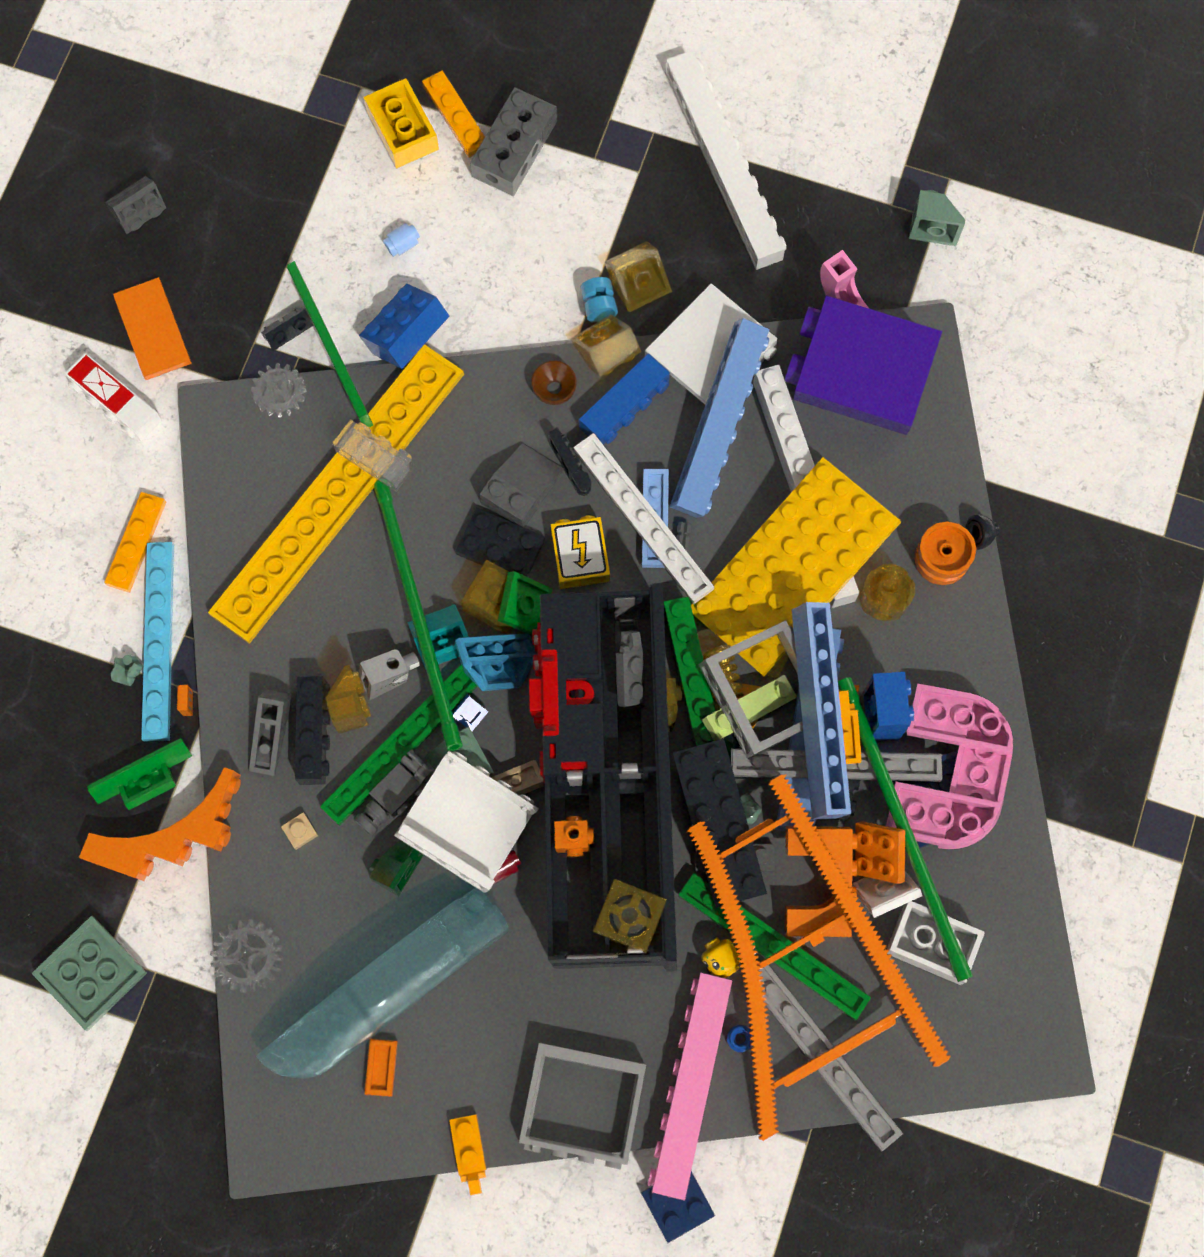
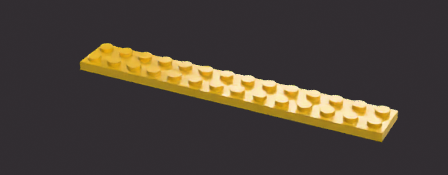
[208,344,464,644]

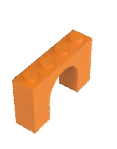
[785,826,857,937]

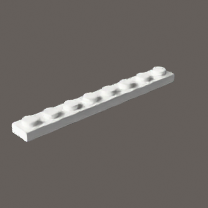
[573,433,714,604]

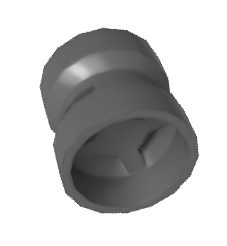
[353,799,390,836]

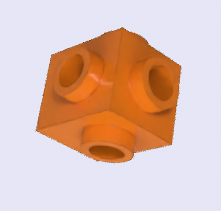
[555,816,594,857]

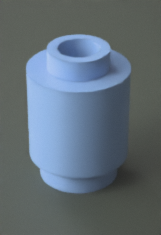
[383,223,420,257]

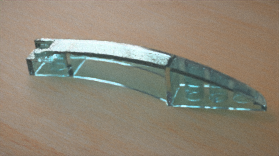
[256,887,509,1079]

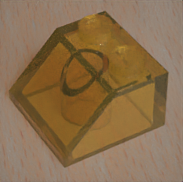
[604,241,672,312]
[571,315,641,376]
[461,559,511,635]

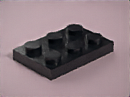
[455,507,545,577]

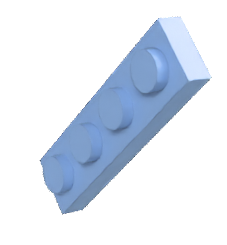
[642,469,669,568]

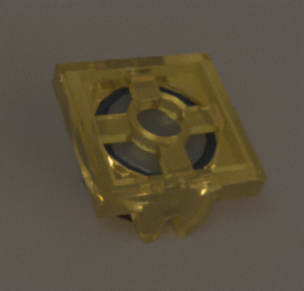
[593,879,667,953]

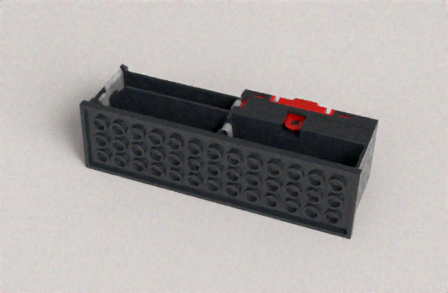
[529,583,677,972]

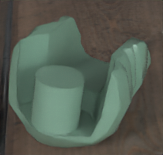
[111,655,143,686]
[740,792,762,825]

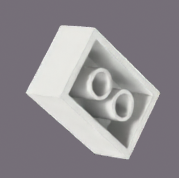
[887,901,985,985]

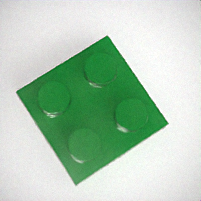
[498,571,552,636]

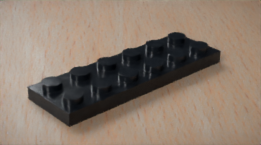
[673,739,767,908]

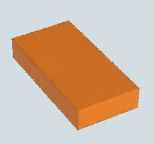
[365,1039,398,1097]

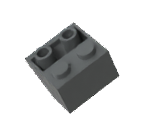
[105,176,166,234]

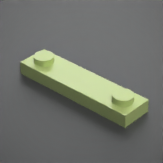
[702,675,797,741]

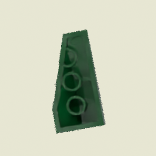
[369,840,424,897]

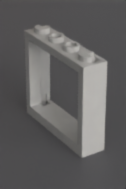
[699,620,803,759]
[519,1043,646,1169]

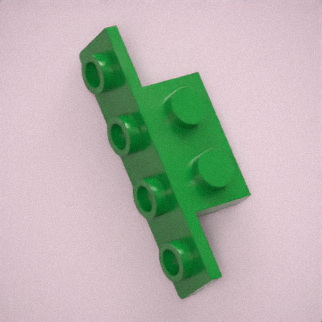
[87,739,192,810]

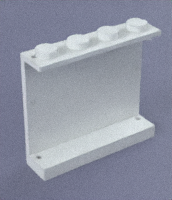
[394,751,539,893]

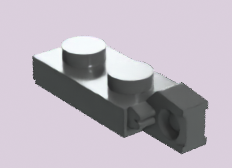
[616,631,644,707]

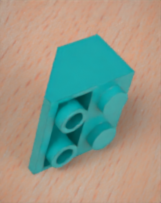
[407,604,469,669]

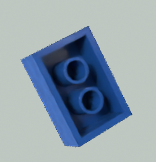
[359,283,450,369]
[862,672,914,742]

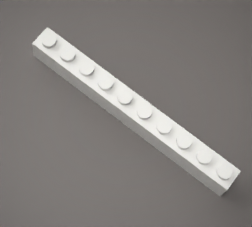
[666,50,786,270]
[753,365,859,608]

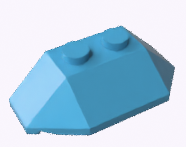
[455,633,537,691]

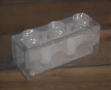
[333,419,414,492]

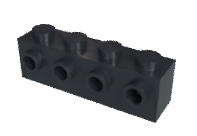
[295,676,331,785]

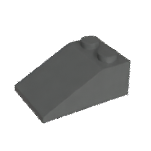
[480,443,564,528]

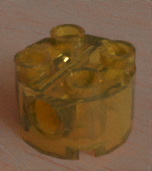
[860,564,915,621]

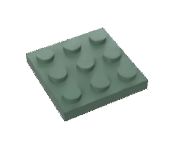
[32,916,147,1031]

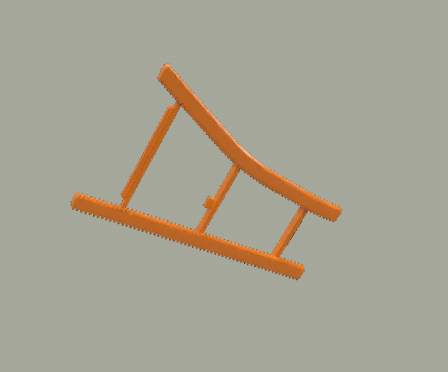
[687,775,951,1141]

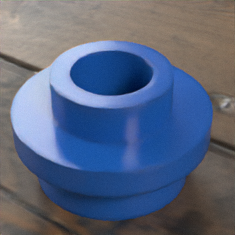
[727,1025,753,1052]

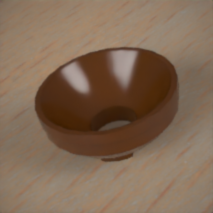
[532,361,577,405]

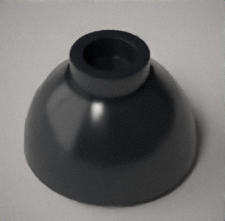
[965,515,1000,550]

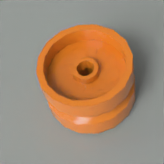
[914,521,976,585]

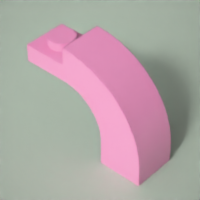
[820,250,868,308]

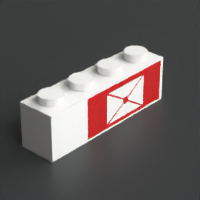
[65,353,162,442]

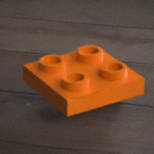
[855,821,905,884]

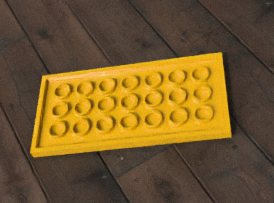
[691,457,901,676]

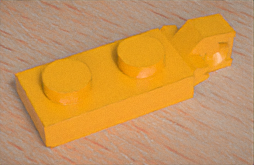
[839,690,862,764]
[449,1115,487,1196]

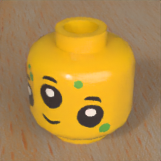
[701,937,741,978]

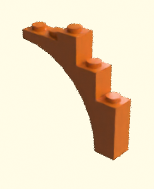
[79,767,241,881]

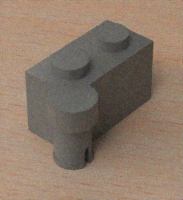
[369,750,435,819]

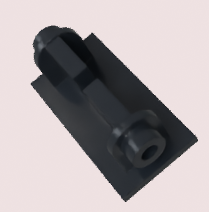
[261,307,314,351]

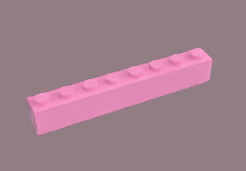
[648,973,732,1200]

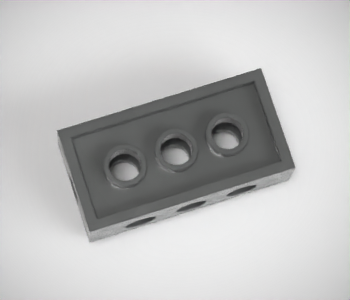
[470,87,557,197]

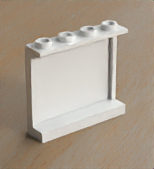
[645,284,778,405]

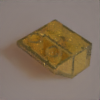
[326,665,371,734]

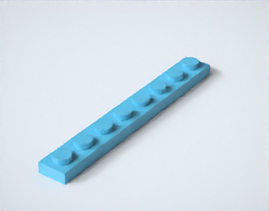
[142,542,174,742]

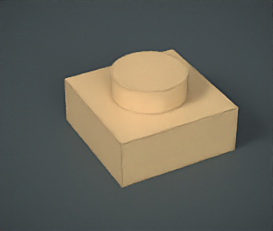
[281,812,318,850]

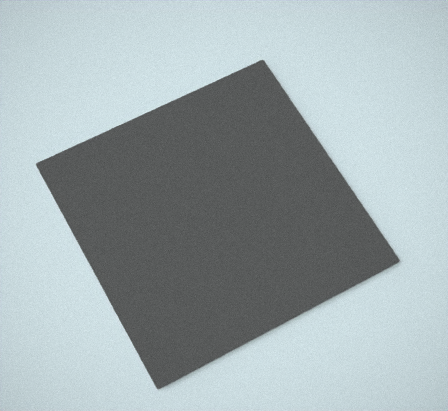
[178,303,1096,1199]

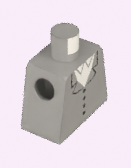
[358,649,420,701]

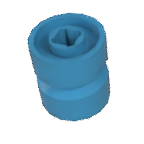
[581,277,618,322]

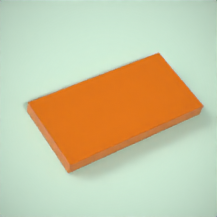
[113,277,192,381]

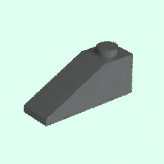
[249,689,291,776]

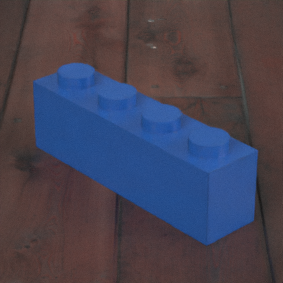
[579,353,670,445]

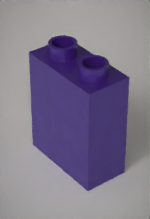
[785,295,942,435]

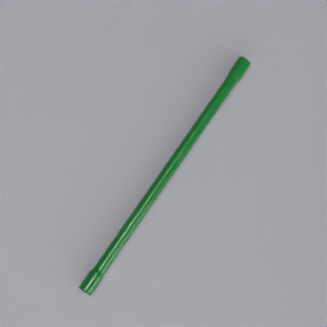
[374,479,463,751]
[838,677,973,982]

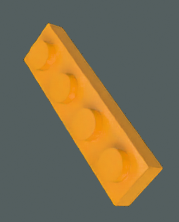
[422,71,485,158]
[104,492,166,593]

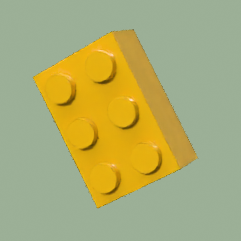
[363,78,439,169]

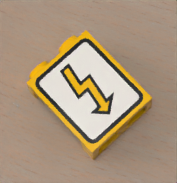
[551,515,610,589]

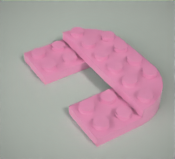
[886,684,1013,849]

